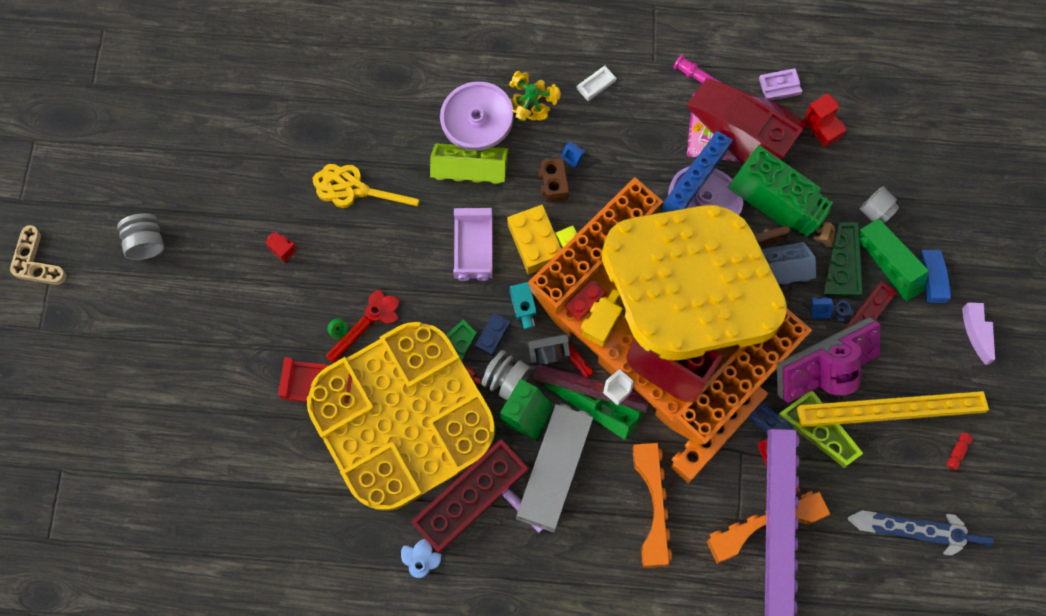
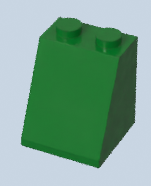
[500,379,555,442]

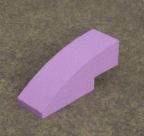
[962,303,995,365]

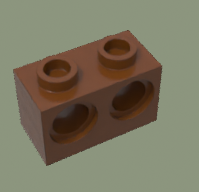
[538,158,569,202]

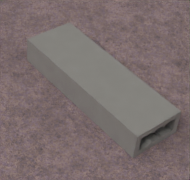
[516,404,593,533]

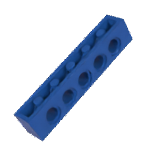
[660,131,733,213]

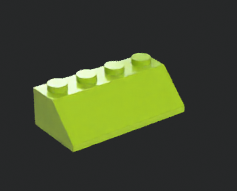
[430,143,508,184]

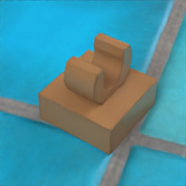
[814,222,837,248]

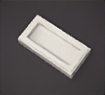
[577,66,616,101]

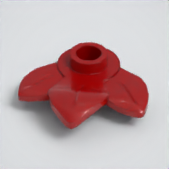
[365,290,399,324]

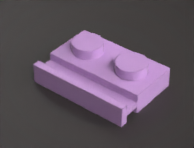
[759,68,802,101]

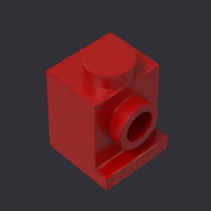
[265,232,297,263]

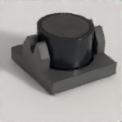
[527,334,570,365]

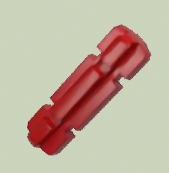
[567,344,593,378]
[946,433,972,470]

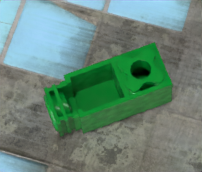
[727,145,833,237]

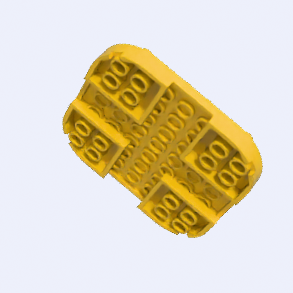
[602,205,787,360]
[307,322,495,511]

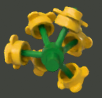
[510,71,560,121]

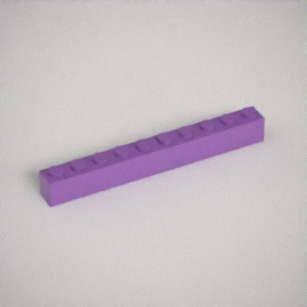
[765,429,799,616]

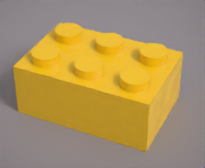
[507,205,561,275]

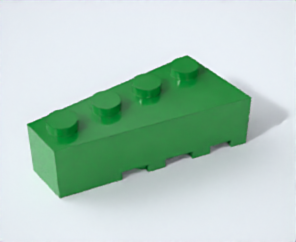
[859,219,929,302]

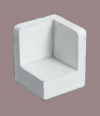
[603,369,634,405]

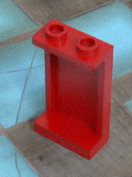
[278,357,352,403]

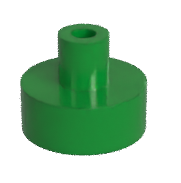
[327,318,348,339]

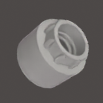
[860,186,899,223]

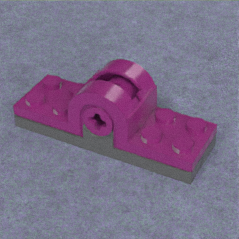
[777,317,880,403]

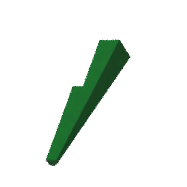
[544,377,647,440]

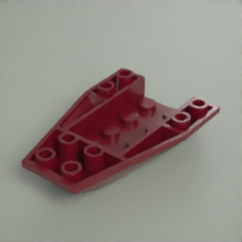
[686,78,808,163]

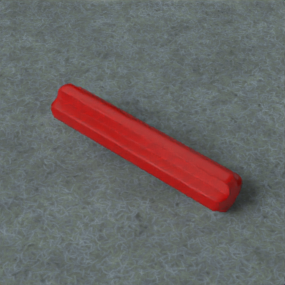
[326,316,371,363]

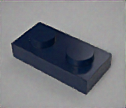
[475,313,510,356]
[748,402,793,432]

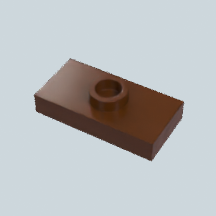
[754,225,790,246]

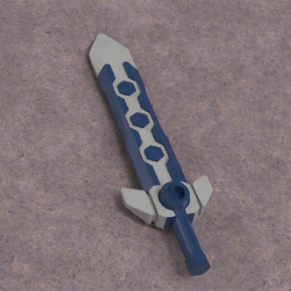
[848,510,994,556]

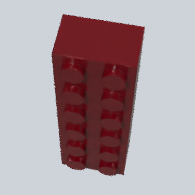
[411,439,529,553]

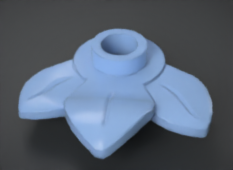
[401,539,441,578]

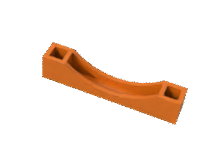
[632,443,672,568]
[707,491,830,564]

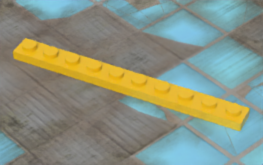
[797,391,989,427]

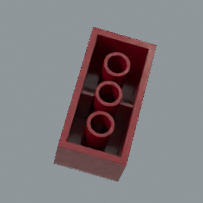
[626,338,723,402]

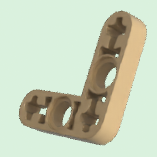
[10,225,66,285]

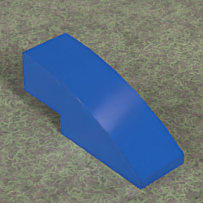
[921,250,951,303]

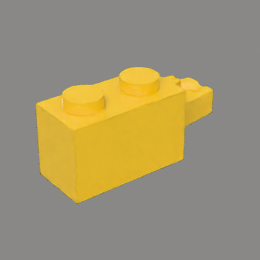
[581,289,622,347]

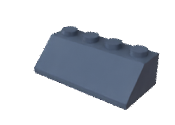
[761,242,816,285]

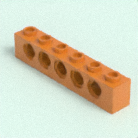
[671,386,768,483]

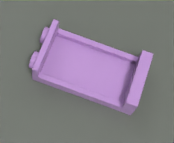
[454,208,492,281]

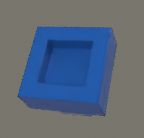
[560,141,585,168]
[810,297,833,319]

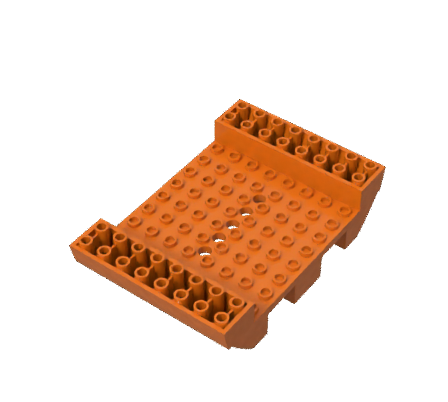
[528,177,812,445]

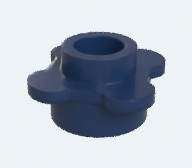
[832,299,854,322]

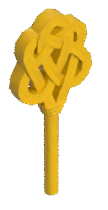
[313,164,419,208]

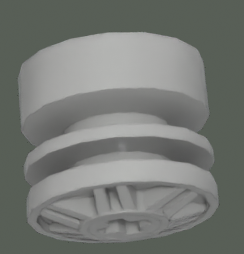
[117,213,164,260]
[481,350,531,400]

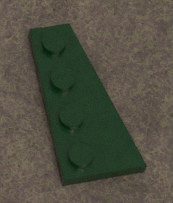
[823,222,862,297]

